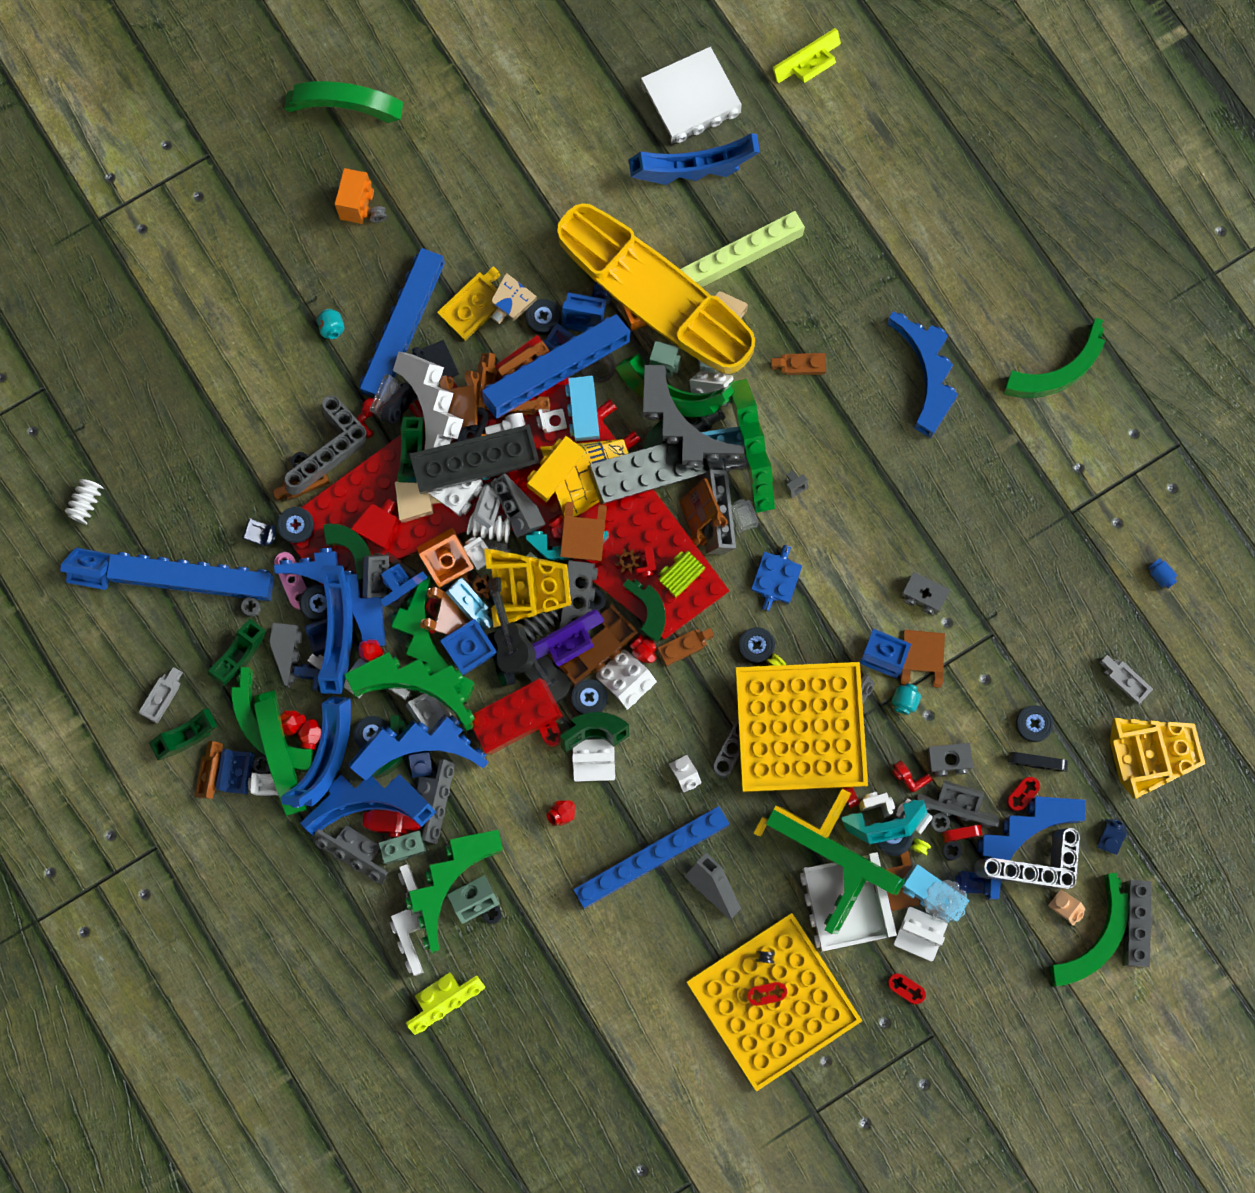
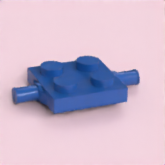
[751,545,802,612]

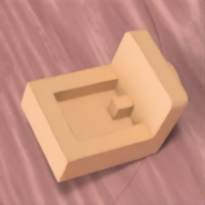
[1048,889,1085,925]

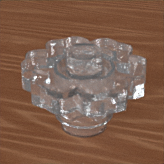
[924,880,968,923]

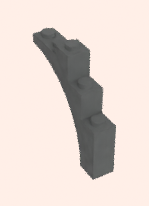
[643,365,744,468]

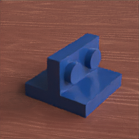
[562,293,607,332]
[61,548,111,590]
[380,563,428,607]
[440,619,497,676]
[860,629,911,679]

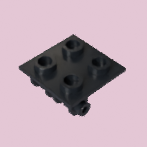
[411,340,459,377]

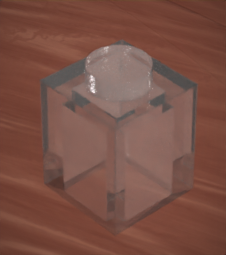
[731,499,759,533]

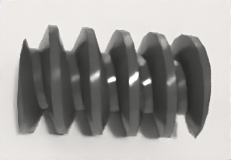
[516,609,561,642]

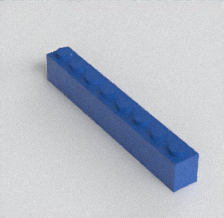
[359,248,445,403]
[482,314,630,419]
[106,552,274,601]
[574,806,729,909]

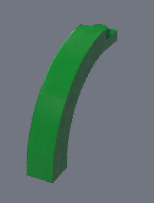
[284,81,403,123]
[1003,318,1105,398]
[615,353,734,417]
[232,667,315,772]
[254,690,306,816]
[1049,873,1129,987]

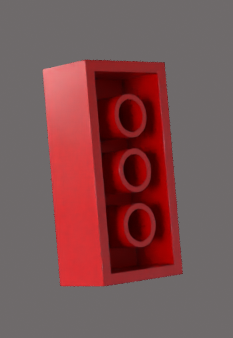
[472,678,563,755]

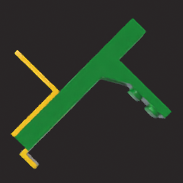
[754,789,905,934]

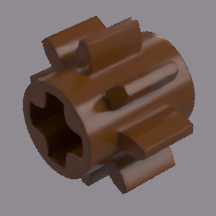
[615,549,640,574]
[470,574,490,599]

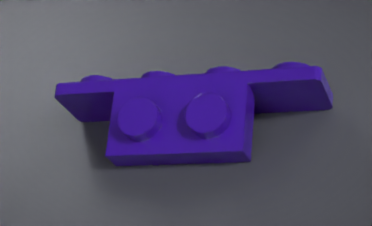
[532,609,604,667]

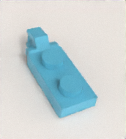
[445,578,493,630]

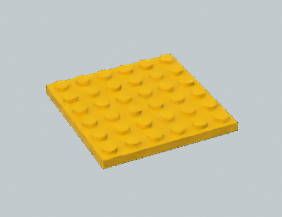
[735,662,868,792]
[686,913,862,1091]

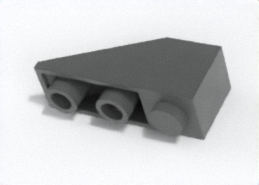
[491,474,546,537]
[270,623,302,689]
[684,853,741,920]

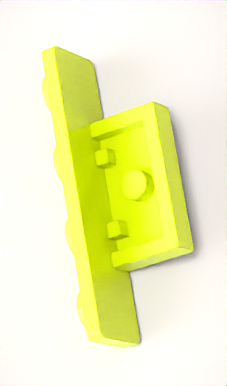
[773,28,841,83]
[406,972,485,1035]

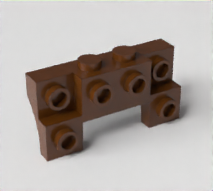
[549,604,638,686]

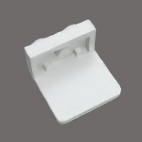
[428,479,484,517]
[596,650,657,710]

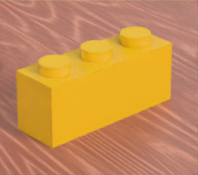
[527,436,585,502]

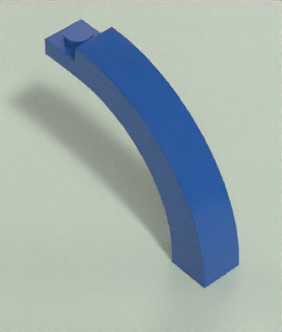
[318,565,353,694]
[281,696,351,808]

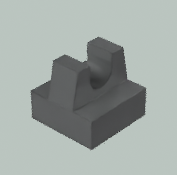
[786,470,808,498]

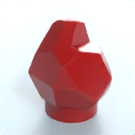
[548,514,564,542]
[629,634,656,664]
[359,639,383,663]
[280,711,306,736]
[298,719,322,750]
[546,800,576,826]

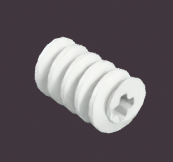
[65,479,104,525]
[467,513,511,543]

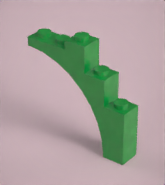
[728,379,775,513]
[391,575,475,704]
[344,652,475,731]
[405,830,503,954]

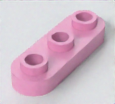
[274,552,307,610]

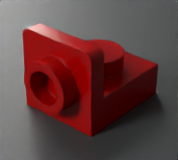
[635,546,657,578]

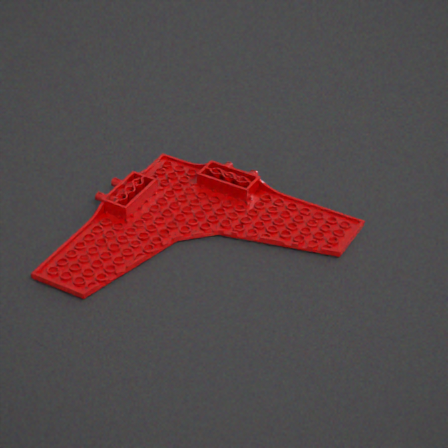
[290,335,730,640]

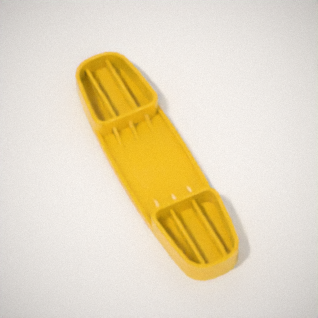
[557,203,755,374]

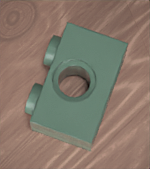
[649,341,681,378]
[379,831,427,865]
[448,875,499,924]

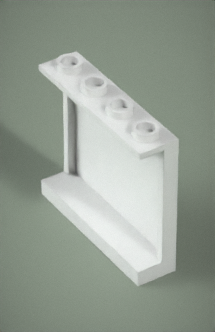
[641,47,742,144]
[800,852,897,952]

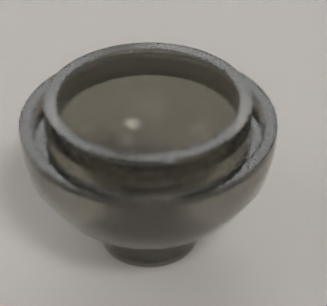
[579,353,616,383]

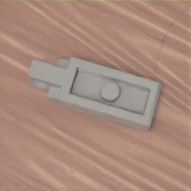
[472,477,500,529]
[1099,655,1153,705]
[139,667,183,724]

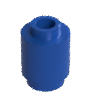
[1148,558,1178,589]

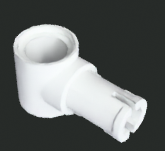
[485,413,525,434]

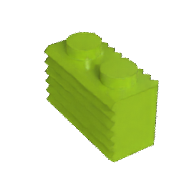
[659,551,705,598]

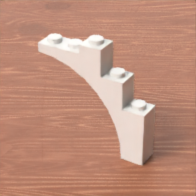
[393,352,463,450]

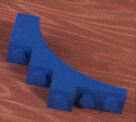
[628,133,760,185]
[887,311,958,438]
[274,548,386,646]
[348,714,489,780]
[301,774,436,836]
[977,796,1086,900]

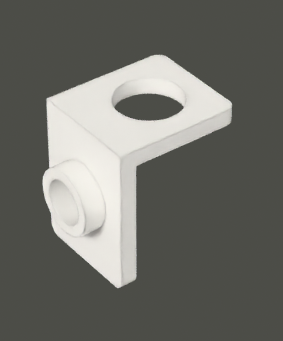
[536,409,567,433]

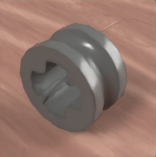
[368,206,387,223]
[241,597,261,617]
[930,813,950,833]

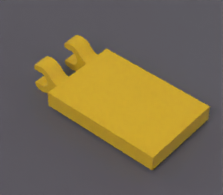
[437,266,500,341]

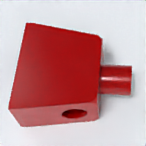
[351,498,399,550]

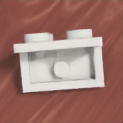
[573,739,615,782]
[894,907,948,961]

